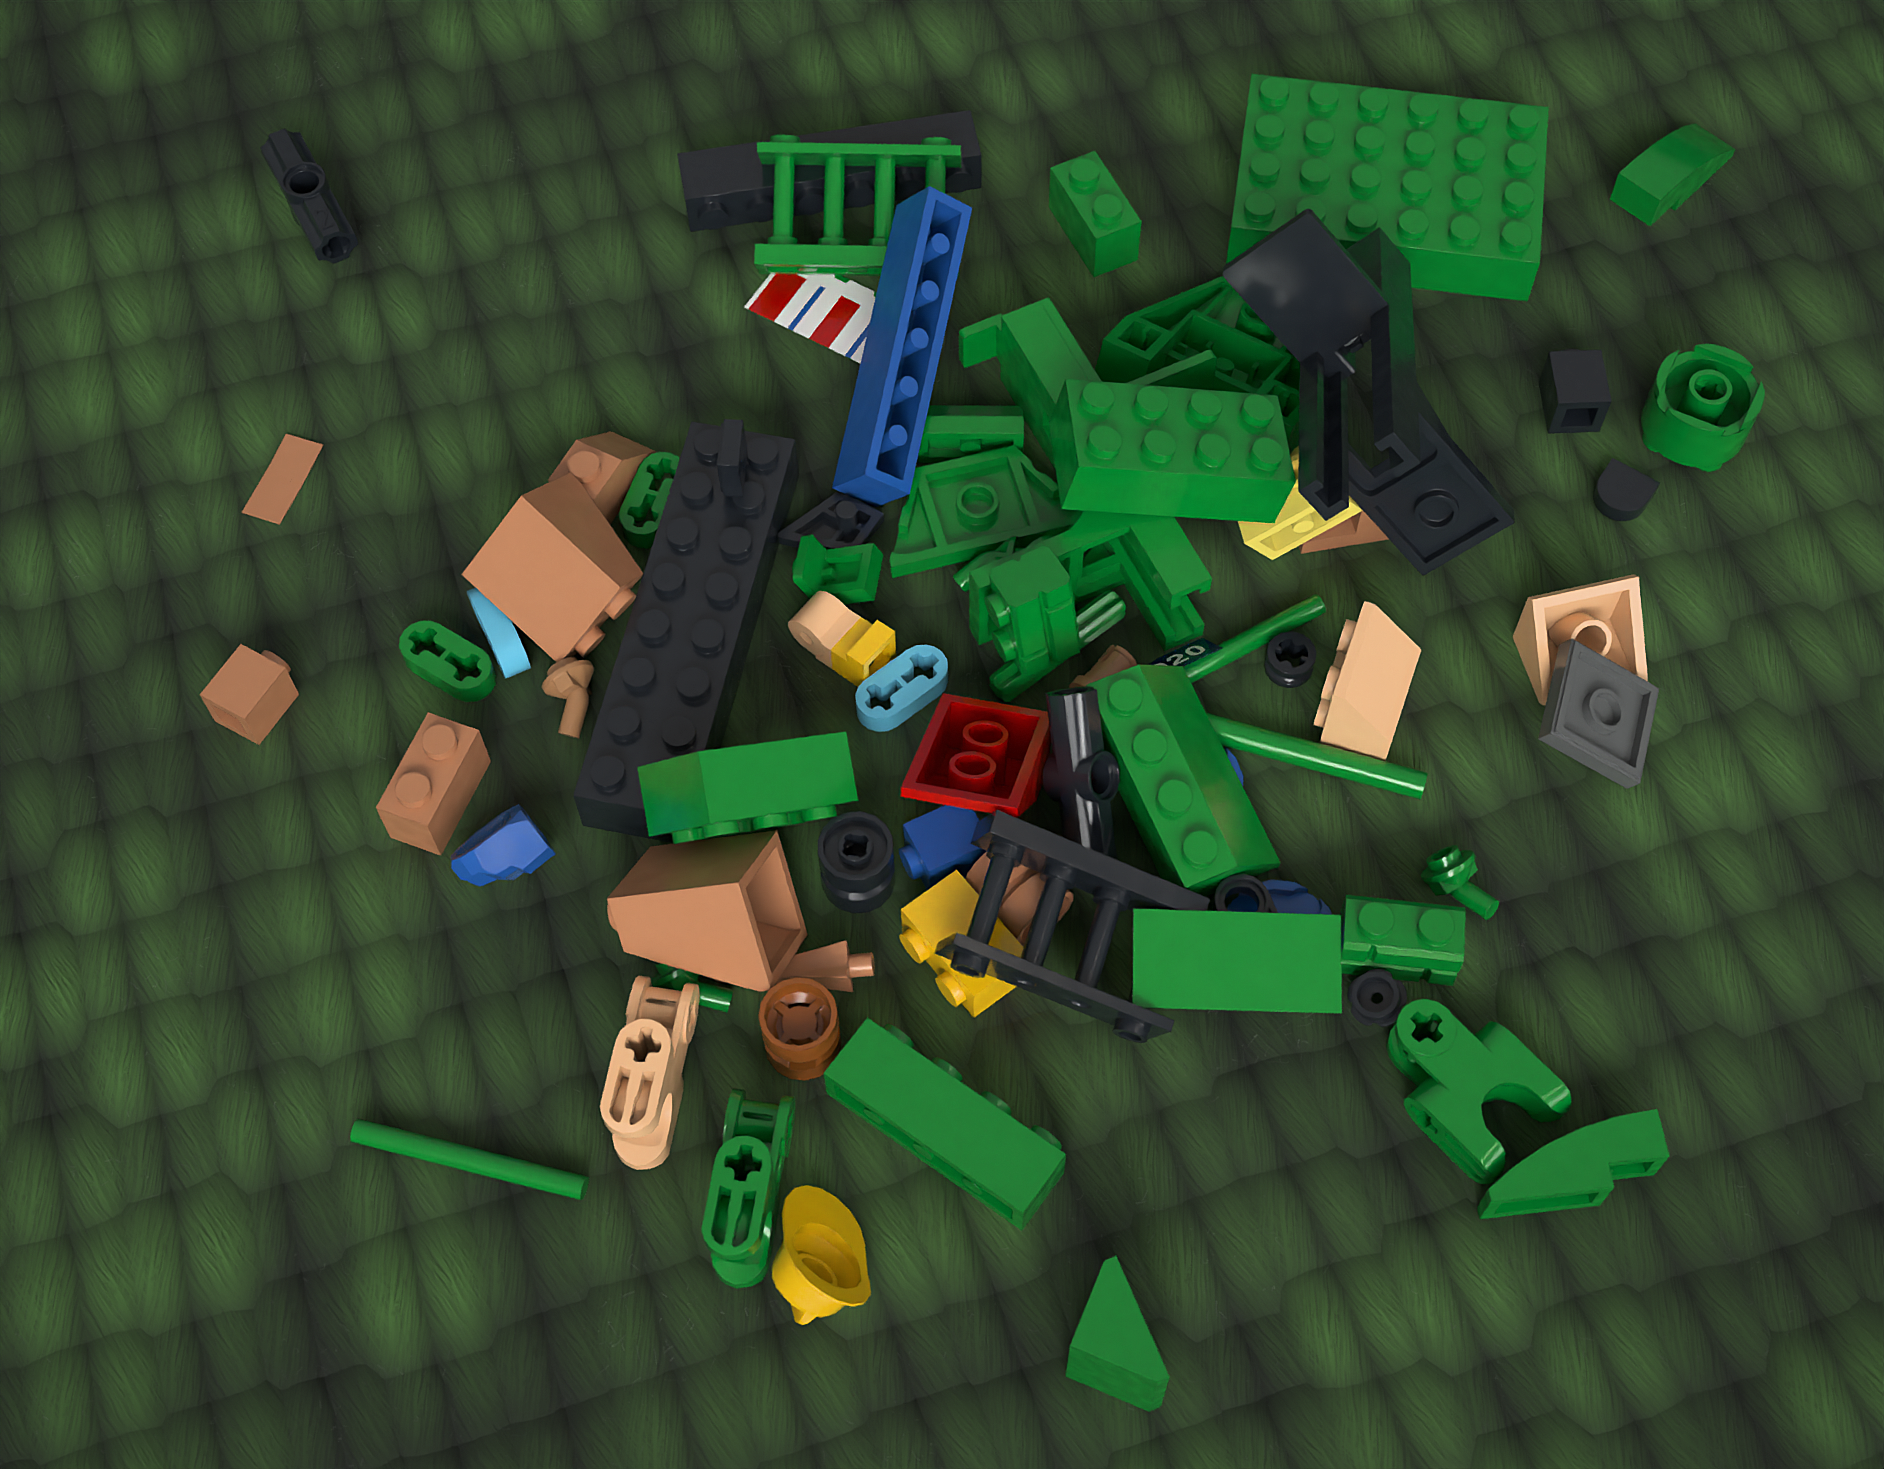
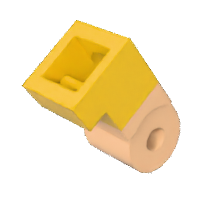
[788,591,896,687]

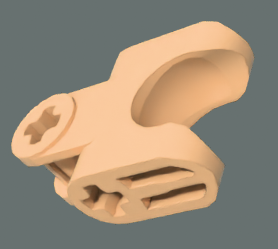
[600,976,700,1170]

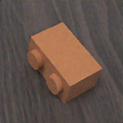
[376,712,491,856]

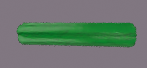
[989,590,1126,702]

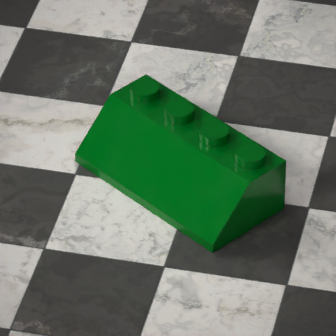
[1086,664,1281,897]

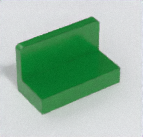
[918,405,1024,463]

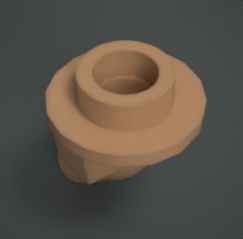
[542,657,594,739]

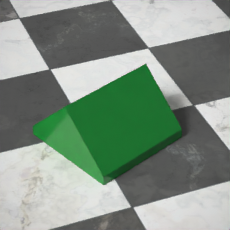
[1066,1256,1170,1412]

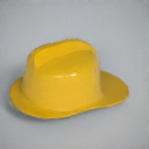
[772,1185,871,1325]

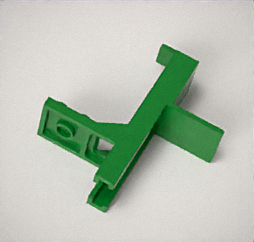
[959,297,1217,651]

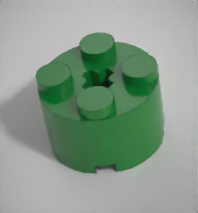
[1641,344,1765,472]

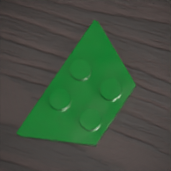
[889,445,1084,578]

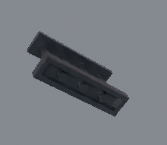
[935,810,1210,1043]

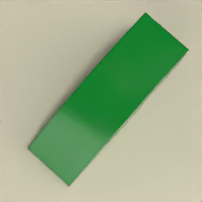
[1609,123,1735,226]
[1477,1109,1670,1219]

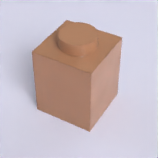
[200,644,299,745]

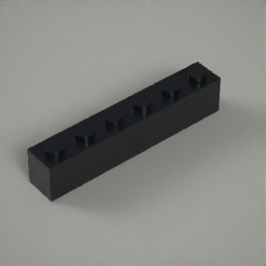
[677,110,982,232]

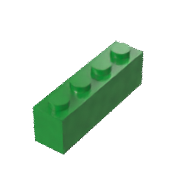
[823,1017,1066,1231]

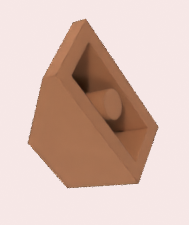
[548,431,656,524]

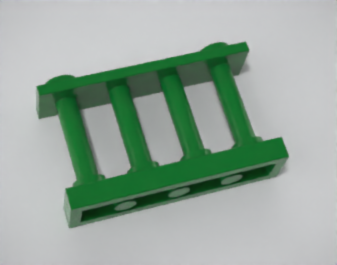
[754,135,962,277]

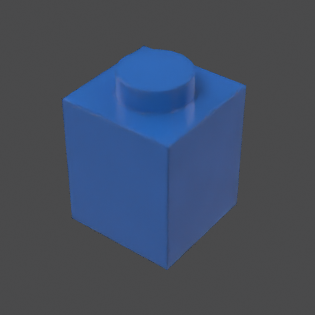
[899,805,986,890]

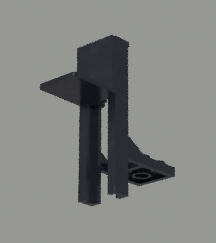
[1223,209,1515,576]

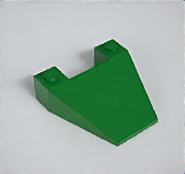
[1095,276,1300,454]

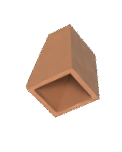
[462,473,643,662]
[607,830,808,992]

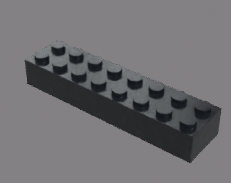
[573,422,799,843]

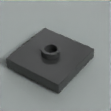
[1538,638,1659,789]

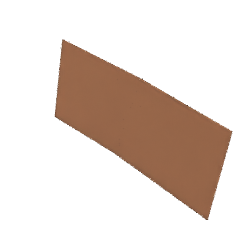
[241,434,323,525]

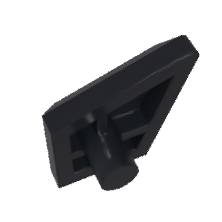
[778,491,884,550]

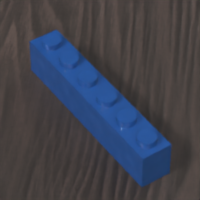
[832,186,972,507]

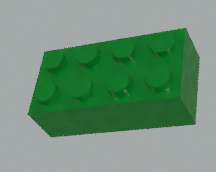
[1049,379,1296,523]

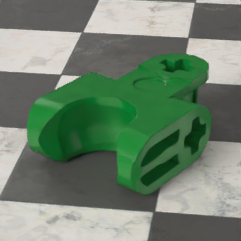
[1386,999,1571,1184]
[701,1088,796,1288]

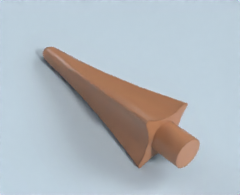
[714,940,875,992]

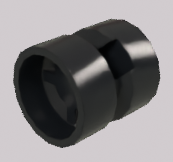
[817,811,895,913]

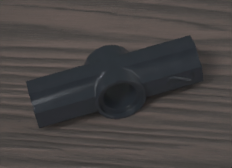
[260,128,358,264]
[1043,687,1120,860]

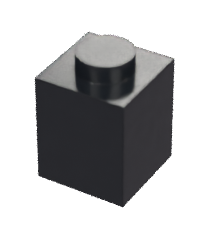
[1538,348,1612,434]

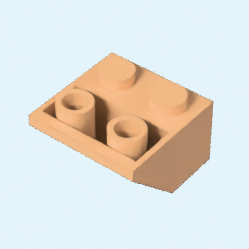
[1313,601,1421,761]

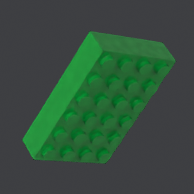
[1226,74,1549,302]

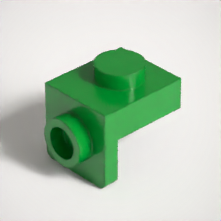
[792,534,884,604]

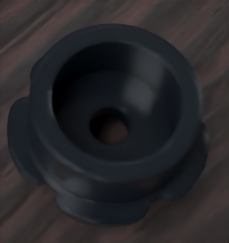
[1348,969,1407,1027]

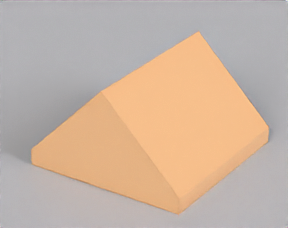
[1513,574,1648,706]

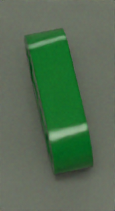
[619,452,680,548]
[399,621,496,702]

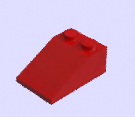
[900,693,1051,818]

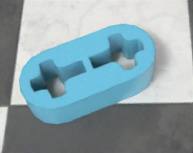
[467,588,531,679]
[855,644,948,732]

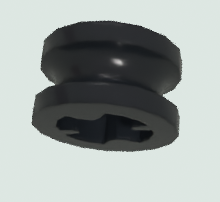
[1264,632,1317,688]

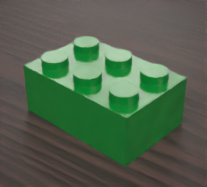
[637,731,858,844]

